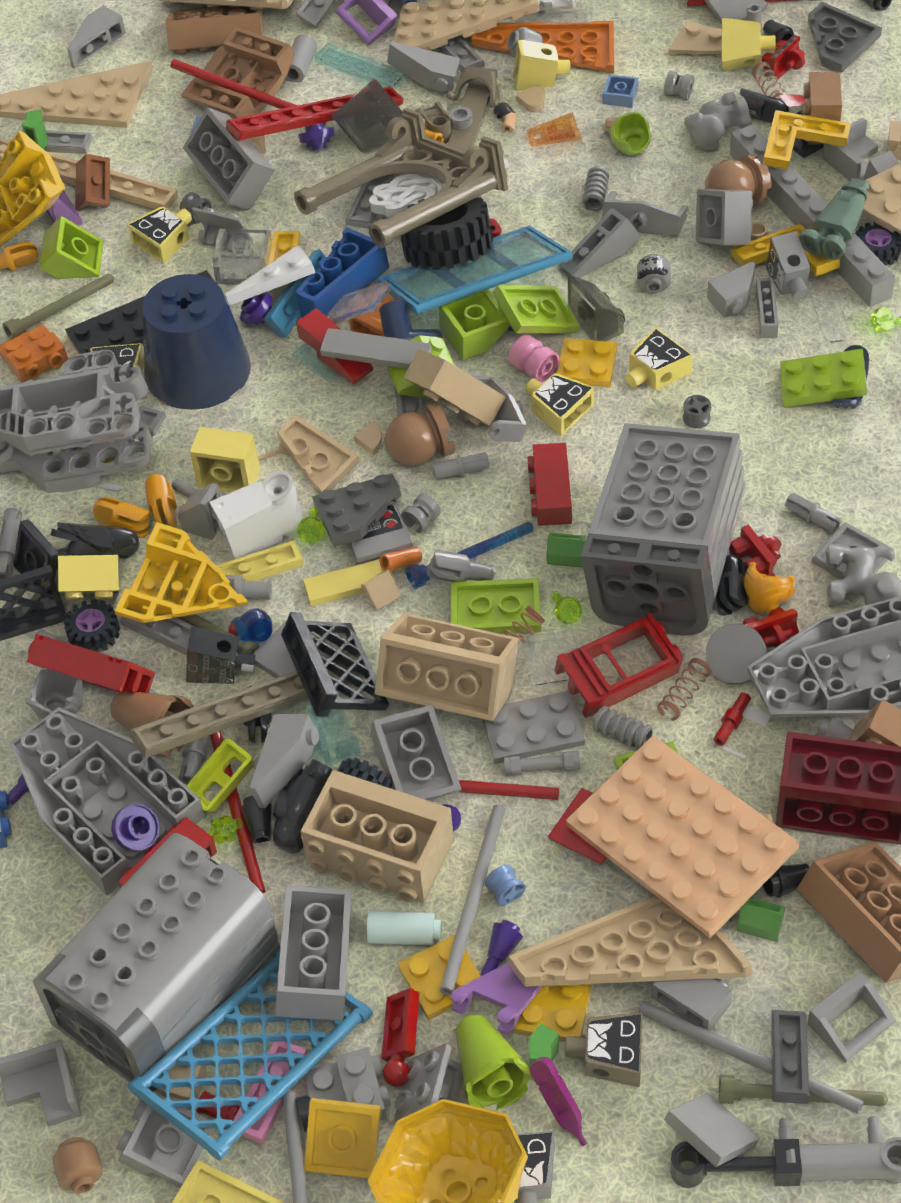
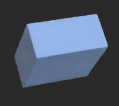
[603,74,639,108]

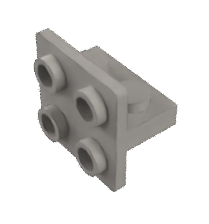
[394,1043,463,1122]

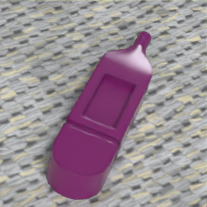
[530,1057,587,1146]

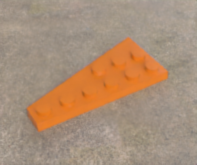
[472,21,614,74]

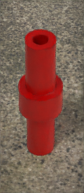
[713,692,751,746]

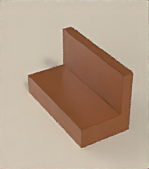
[75,154,110,211]

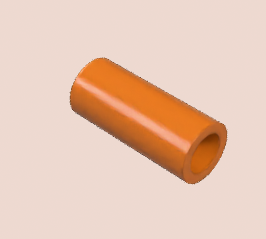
[379,547,422,571]

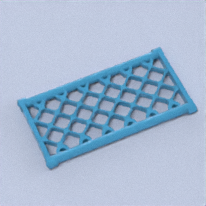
[127,949,373,1161]

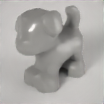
[684,92,752,151]
[826,544,901,606]

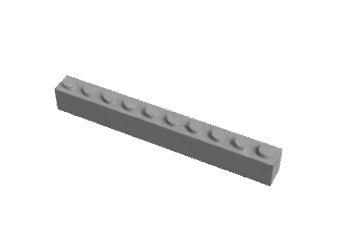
[730,124,895,307]

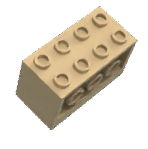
[375,613,519,721]
[300,770,454,903]

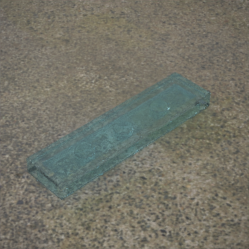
[314,43,406,90]

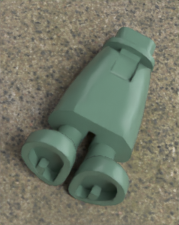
[799,178,870,260]

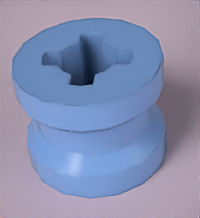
[485,865,526,906]

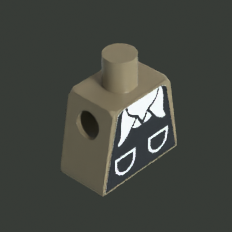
[565,1013,643,1087]

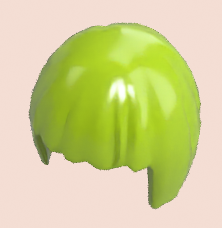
[610,112,651,155]

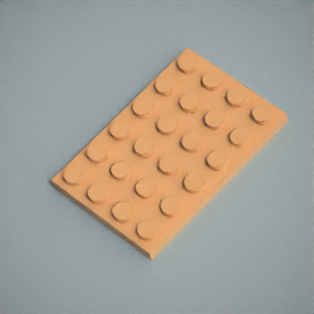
[566,736,799,938]

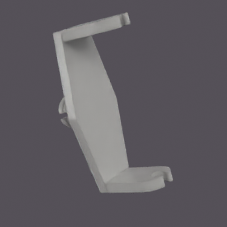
[602,191,688,235]
[471,375,527,442]

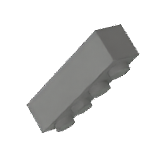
[756,278,779,338]

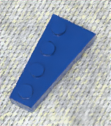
[295,227,390,318]

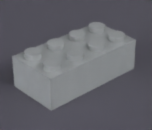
[183,107,275,210]
[275,885,352,1021]

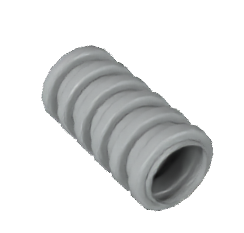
[582,166,610,211]
[593,705,653,750]

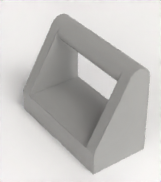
[807,971,896,1063]

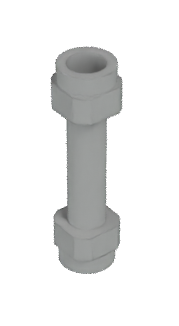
[504,751,580,776]

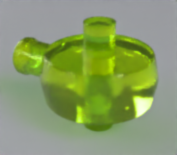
[870,307,901,332]
[297,508,324,544]
[550,591,583,624]
[208,815,243,844]

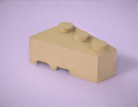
[403,349,506,426]

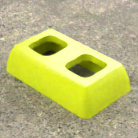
[186,738,254,813]

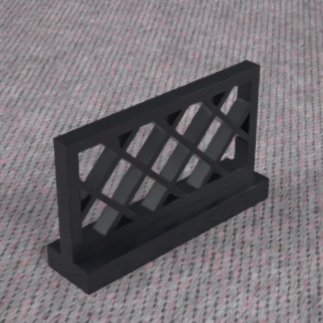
[0,565,67,641]
[281,612,389,717]

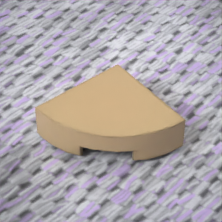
[354,421,382,455]

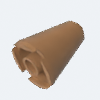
[110,691,194,756]

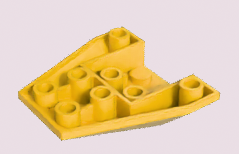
[0,131,65,247]

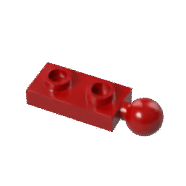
[381,988,420,1087]

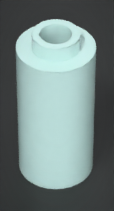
[367,910,442,946]

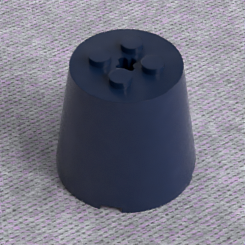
[142,274,251,410]

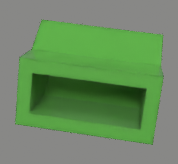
[21,109,48,149]
[546,532,586,568]
[737,897,786,942]
[529,1023,559,1067]

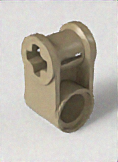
[415,102,451,144]

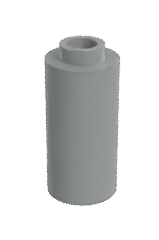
[285,35,317,83]

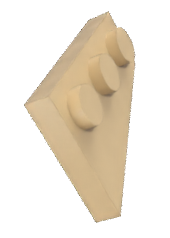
[669,22,722,57]
[277,414,359,494]

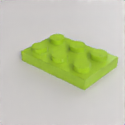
[493,285,580,333]
[780,349,867,408]
[451,578,541,634]

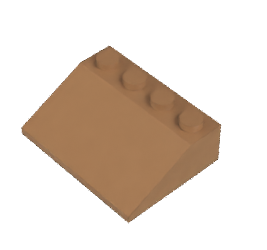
[166,5,264,53]
[797,841,901,983]

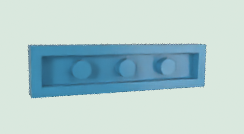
[264,249,326,338]

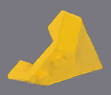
[115,522,248,623]

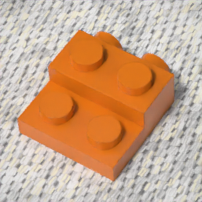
[0,324,68,383]

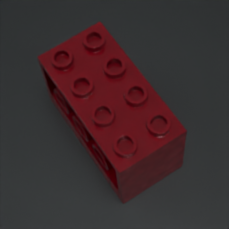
[775,732,901,845]

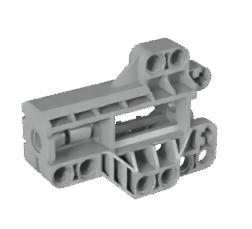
[0,350,151,493]

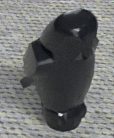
[50,522,140,570]
[272,759,333,854]

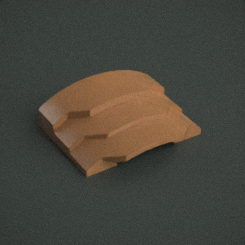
[181,27,294,119]

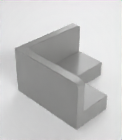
[823,118,878,181]
[0,1039,82,1126]

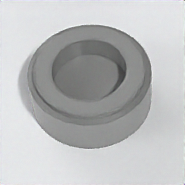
[448,107,473,130]

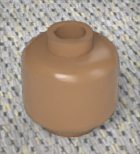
[53,1137,102,1194]

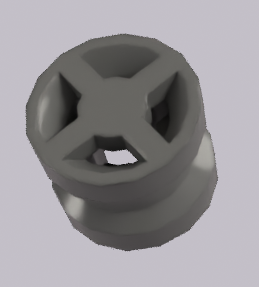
[180,192,212,223]
[683,395,711,429]

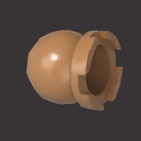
[705,155,772,207]
[384,401,455,467]

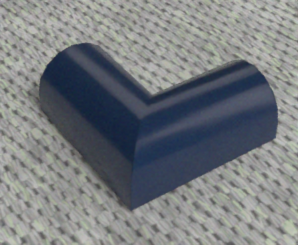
[379,300,443,340]

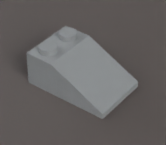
[371,705,461,800]

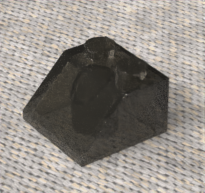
[332,78,404,153]
[568,275,625,341]

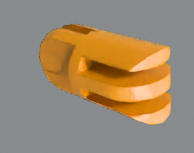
[145,474,177,528]
[93,497,150,538]

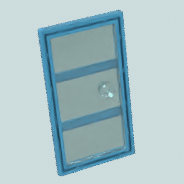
[377,225,573,315]

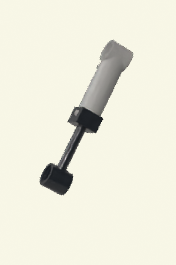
[670,1116,901,1188]

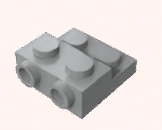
[305,1047,391,1121]
[116,1092,213,1188]

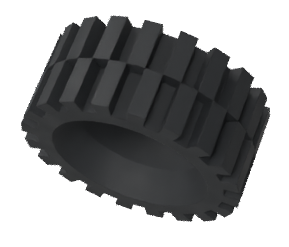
[400,196,493,270]

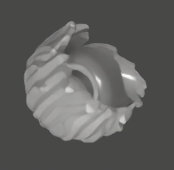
[26,668,84,719]

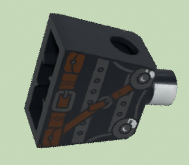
[186,626,256,684]

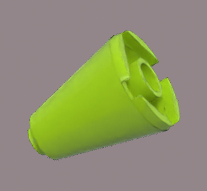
[456,1015,532,1111]

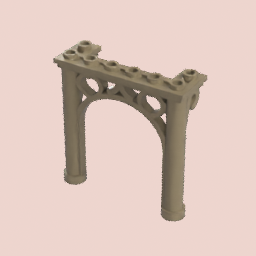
[294,108,509,248]

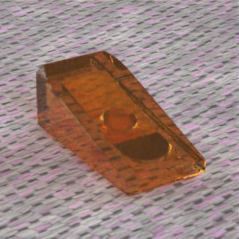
[527,112,582,147]

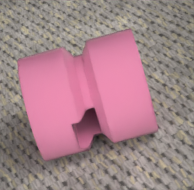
[508,334,560,383]

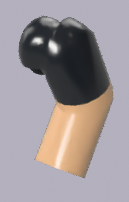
[494,102,517,133]

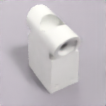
[209,471,306,559]

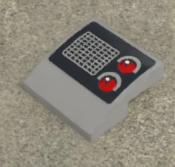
[350,503,413,563]

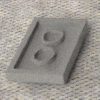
[482,691,585,764]

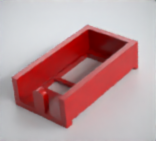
[554,613,683,718]
[26,634,156,693]

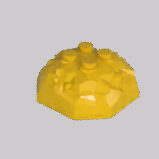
[368,1099,528,1203]

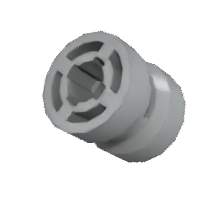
[664,71,695,100]
[401,493,441,533]

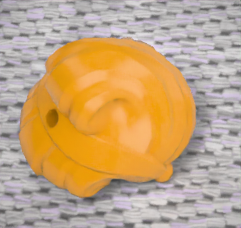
[744,562,795,616]

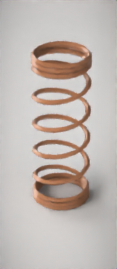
[752,62,787,99]
[504,605,545,642]
[657,658,711,721]

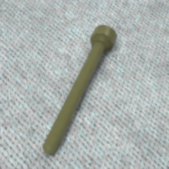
[2,274,114,339]
[719,1075,888,1106]

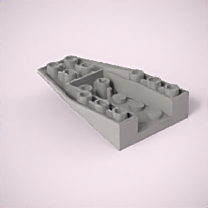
[747,596,901,718]
[10,707,205,896]

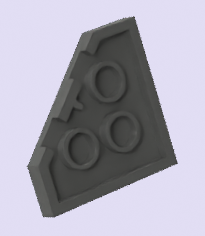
[808,2,882,73]
[312,474,401,547]

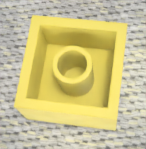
[190,427,260,492]
[58,555,119,600]

